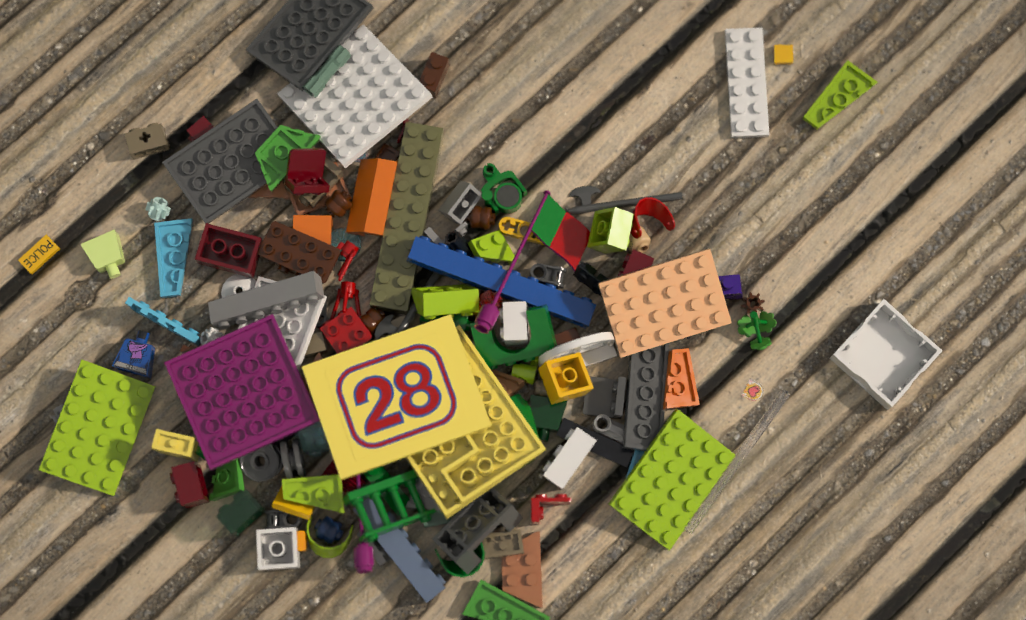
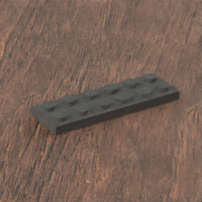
[623,343,669,451]

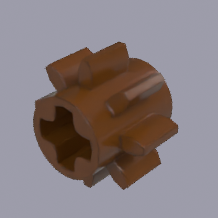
[740,292,765,315]

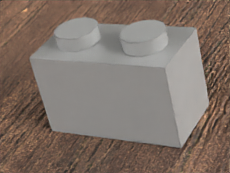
[438,180,482,225]

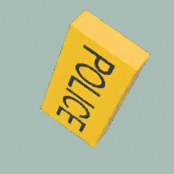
[18,234,60,275]

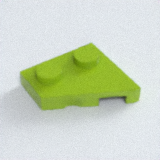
[468,230,517,265]

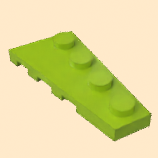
[802,60,878,130]

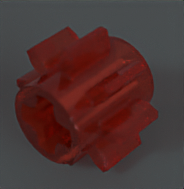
[479,290,503,309]

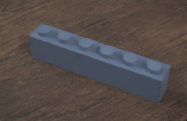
[353,498,446,603]

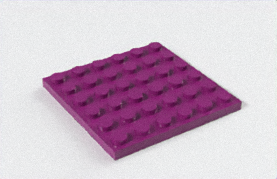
[164,314,320,470]

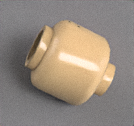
[627,226,651,253]

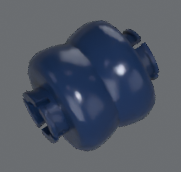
[314,516,344,545]

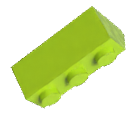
[411,284,479,319]

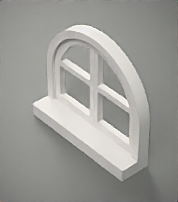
[538,332,617,367]

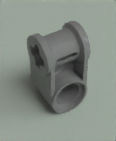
[529,263,567,289]
[265,510,303,529]

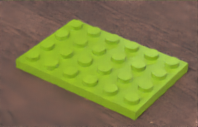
[38,359,156,496]
[608,409,736,551]

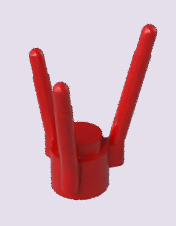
[336,240,359,281]
[330,281,361,319]

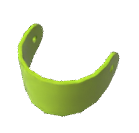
[307,515,354,558]

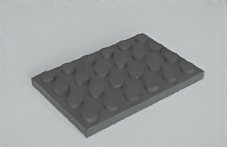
[245,0,374,92]
[162,99,278,224]

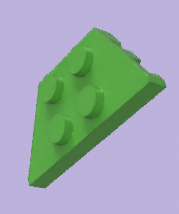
[255,125,321,192]

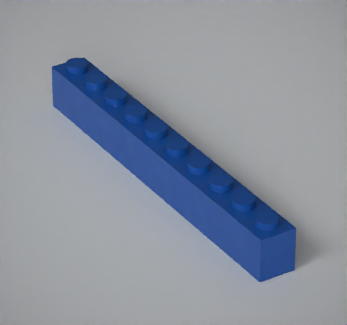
[406,236,596,329]

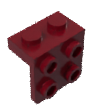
[285,148,330,195]

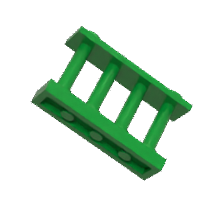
[342,470,436,543]

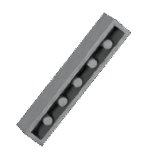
[208,271,324,330]

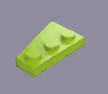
[282,474,344,513]

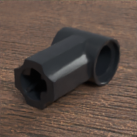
[445,230,474,258]

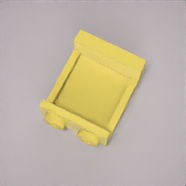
[151,429,199,462]

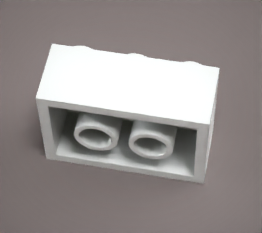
[542,427,597,490]

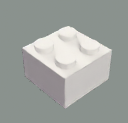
[499,301,529,347]
[256,527,300,571]

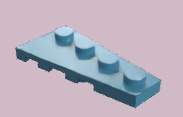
[154,218,193,298]
[125,297,200,347]

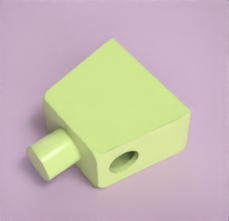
[81,230,125,279]

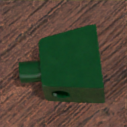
[530,395,567,442]

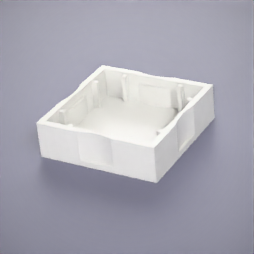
[829,299,943,410]

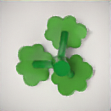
[737,311,777,350]

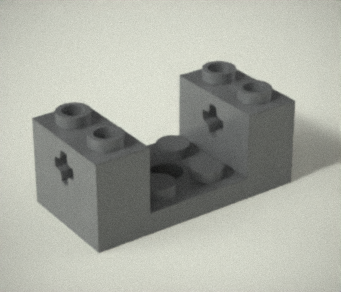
[432,487,523,575]

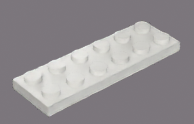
[725,28,769,138]

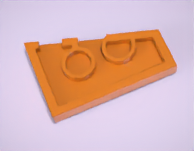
[663,348,700,410]

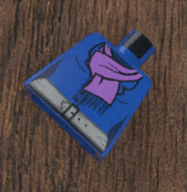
[112,330,155,379]

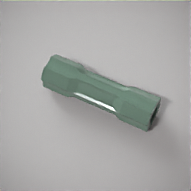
[303,45,351,98]

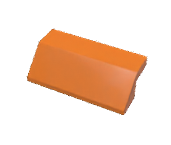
[346,158,398,237]

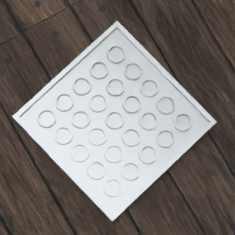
[277,24,433,168]

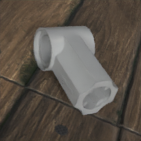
[592,414,624,444]

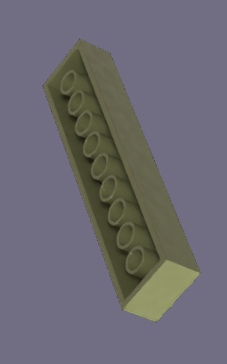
[369,122,444,315]

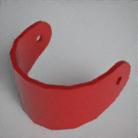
[630,197,675,239]

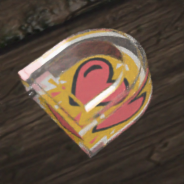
[741,378,764,401]

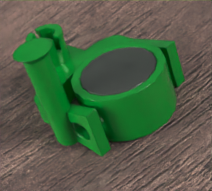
[481,163,527,215]

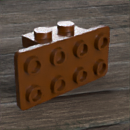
[258,221,341,284]

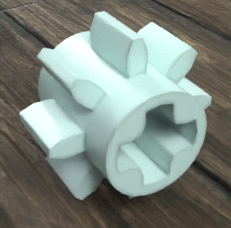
[145,197,171,221]

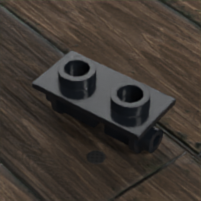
[573,261,609,297]

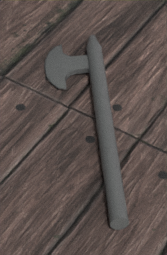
[568,186,682,214]
[375,272,441,340]

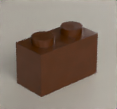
[419,52,450,99]

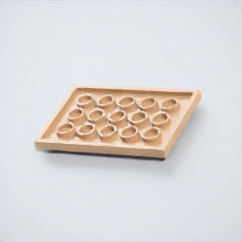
[598,249,732,358]

